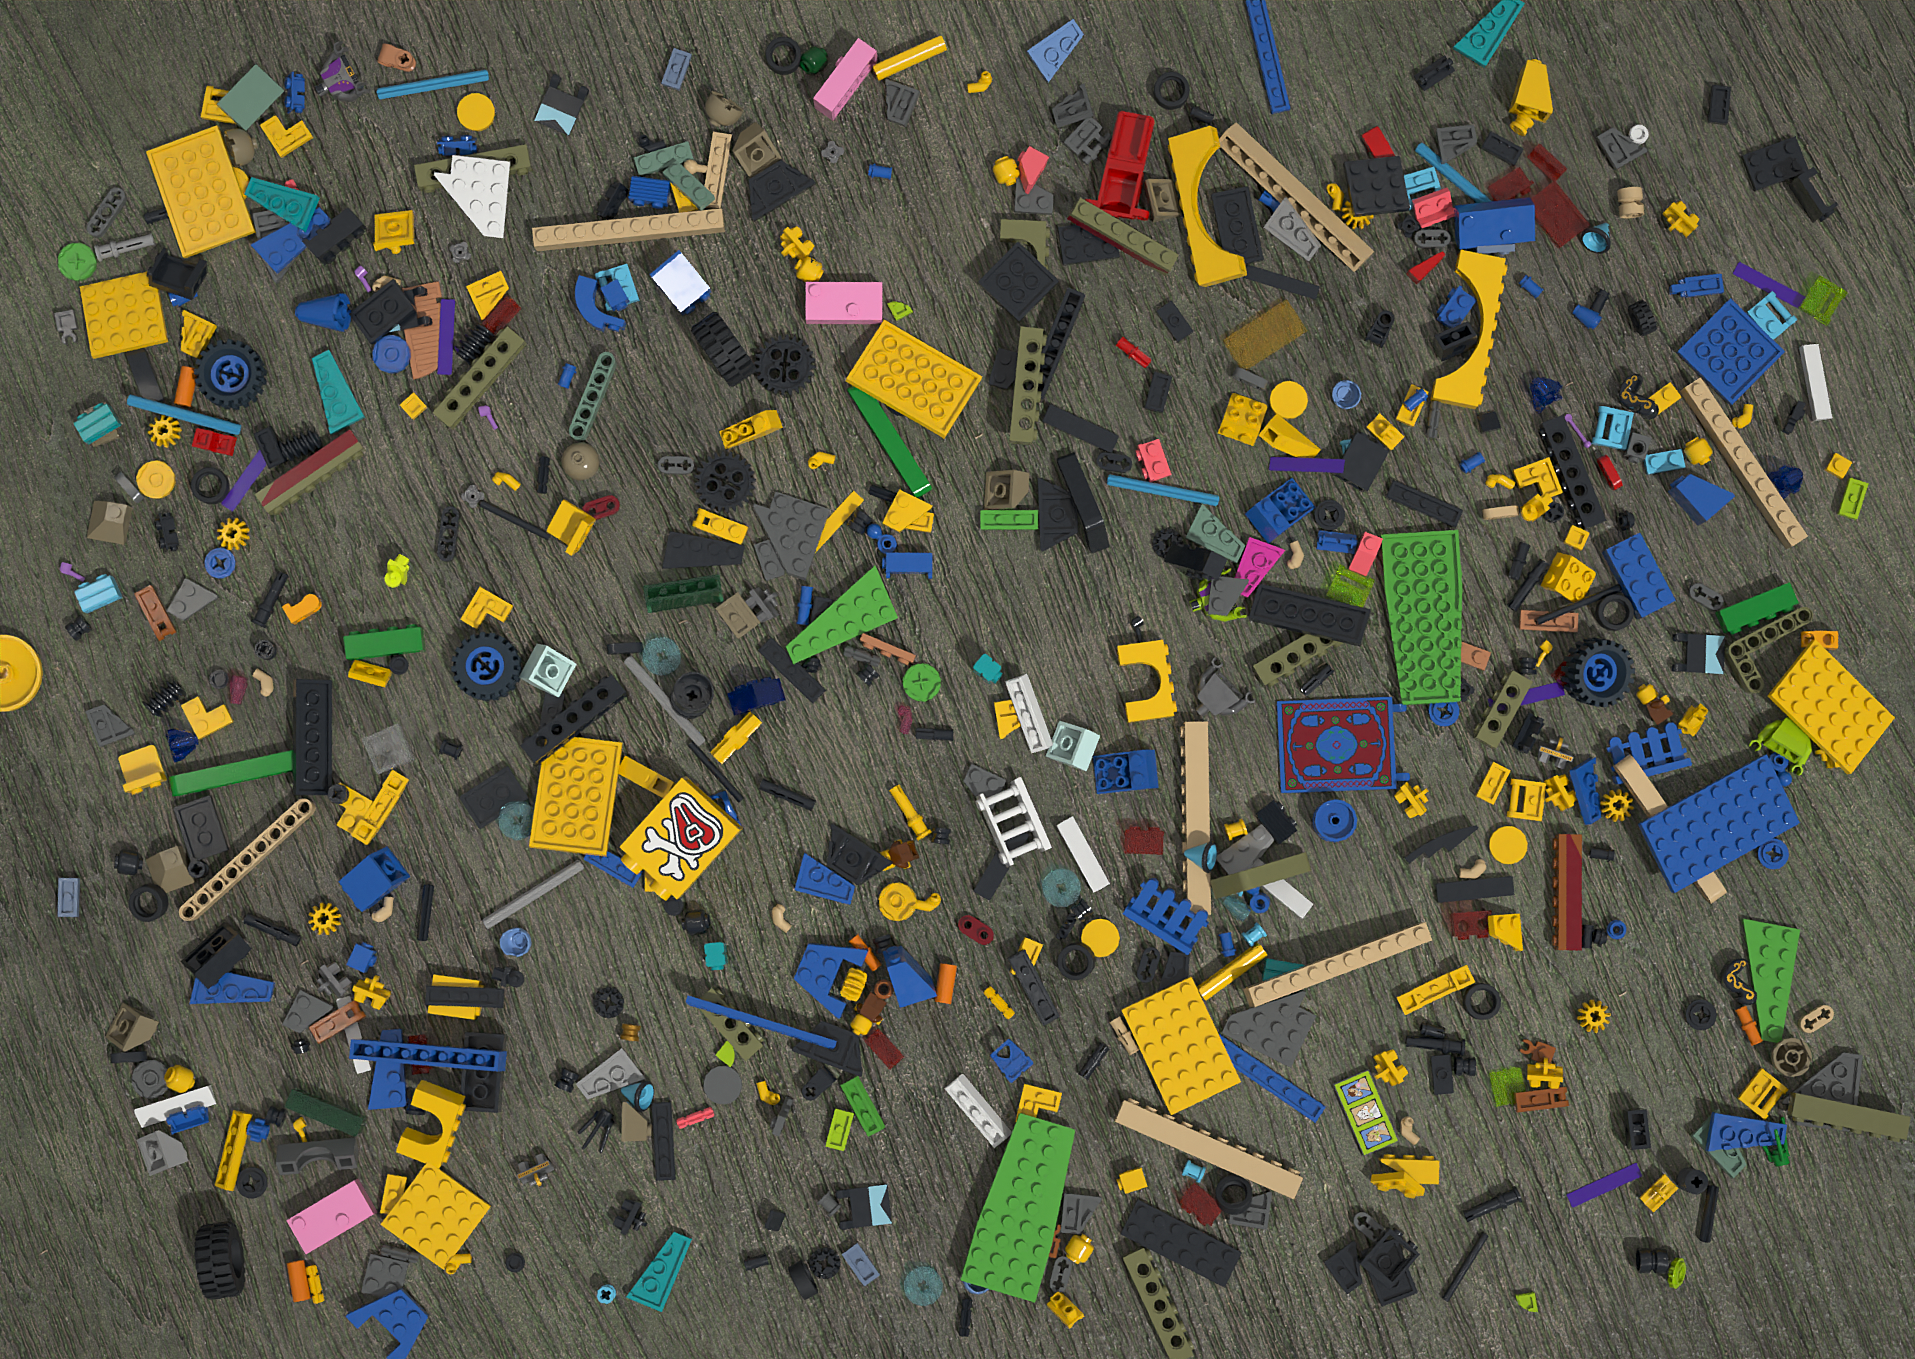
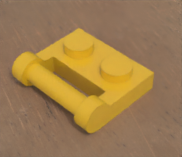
[201,85,236,124]
[1506,779,1546,822]
[1737,1068,1788,1120]

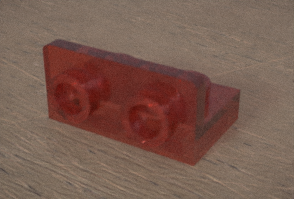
[1487,167,1534,201]
[1124,826,1164,855]
[1179,1182,1222,1226]

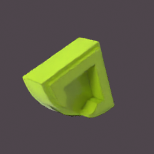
[887,302,913,321]
[716,1041,735,1067]
[1515,1292,1538,1312]

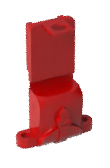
[1084,111,1155,221]

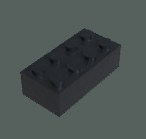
[460,1031,507,1113]

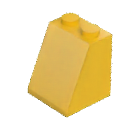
[1509,59,1553,123]

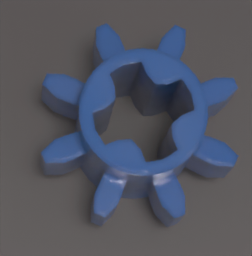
[247,1118,270,1143]

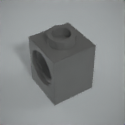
[1623,432,1651,464]

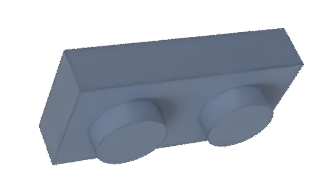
[661,48,692,91]
[1474,243,1515,255]
[58,878,80,917]
[842,1242,880,1286]

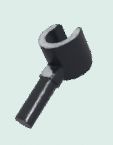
[1131,616,1144,643]

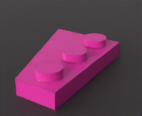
[1234,537,1285,598]

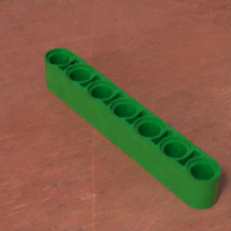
[847,385,932,498]
[169,750,293,796]

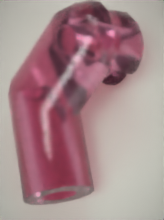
[898,705,912,734]

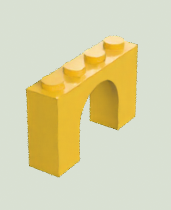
[1117,640,1177,723]
[396,1080,466,1169]

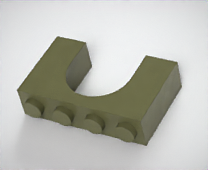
[1000,219,1050,300]

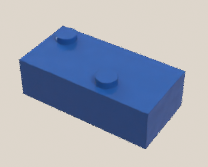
[1454,197,1535,249]

